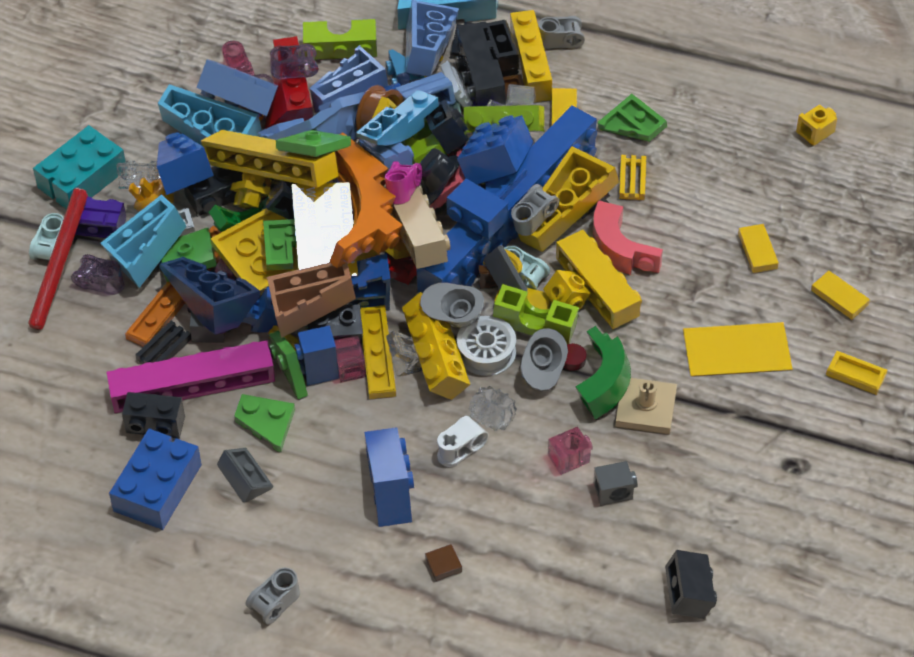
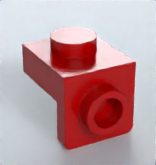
[385,252,417,285]

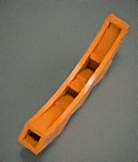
[329,133,403,268]

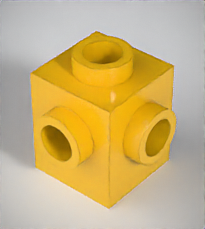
[543,270,591,310]

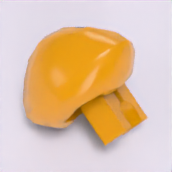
[128,178,174,212]

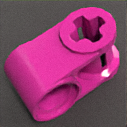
[385,161,422,204]

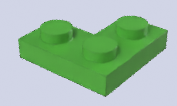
[263,219,297,271]

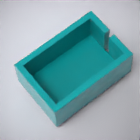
[33,125,127,210]

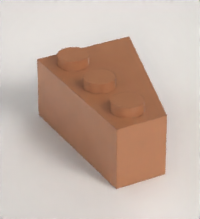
[267,262,356,338]

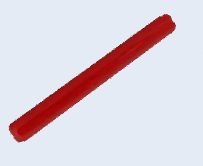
[28,188,88,330]

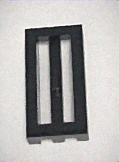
[135,320,192,364]

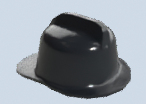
[420,148,460,205]

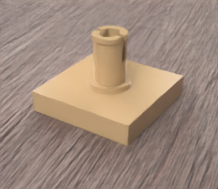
[615,378,677,435]

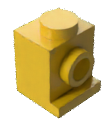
[796,104,837,146]

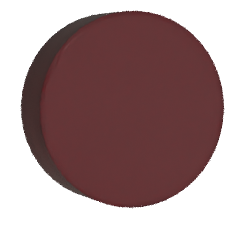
[563,343,587,371]

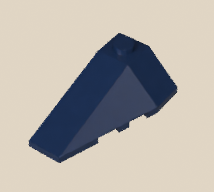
[160,257,260,334]

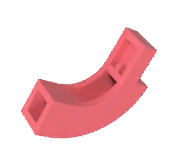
[593,200,663,275]

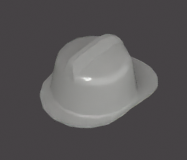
[420,283,484,328]
[520,328,568,391]

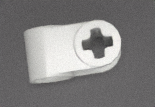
[437,416,489,467]

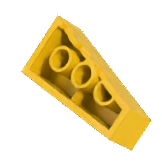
[518,146,619,252]

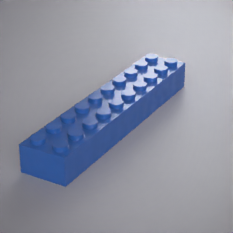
[417,105,598,293]

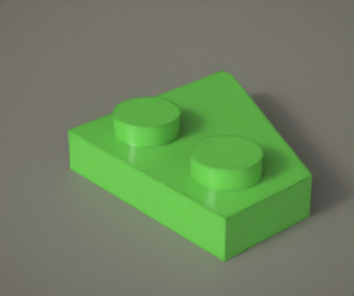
[597,94,667,142]
[269,330,308,399]
[234,394,295,452]

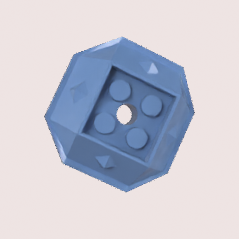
[257,92,364,141]

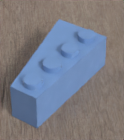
[406,0,459,77]

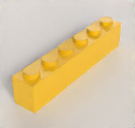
[201,130,339,188]

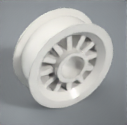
[457,316,516,376]

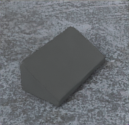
[483,245,528,291]
[217,447,273,503]

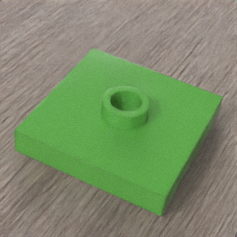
[276,130,351,157]
[162,227,217,282]

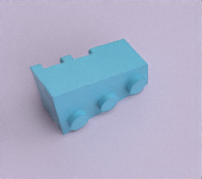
[101,194,187,288]

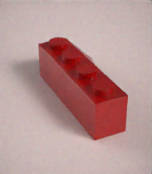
[265,36,313,129]

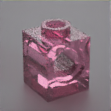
[334,336,366,383]
[548,426,593,475]

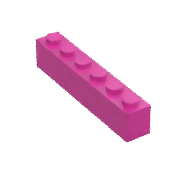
[106,340,275,413]

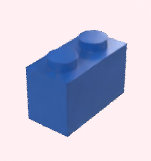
[447,178,508,240]
[294,326,339,386]

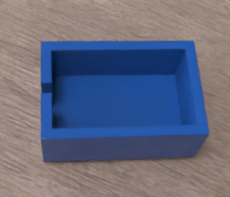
[457,115,534,184]
[109,429,202,530]

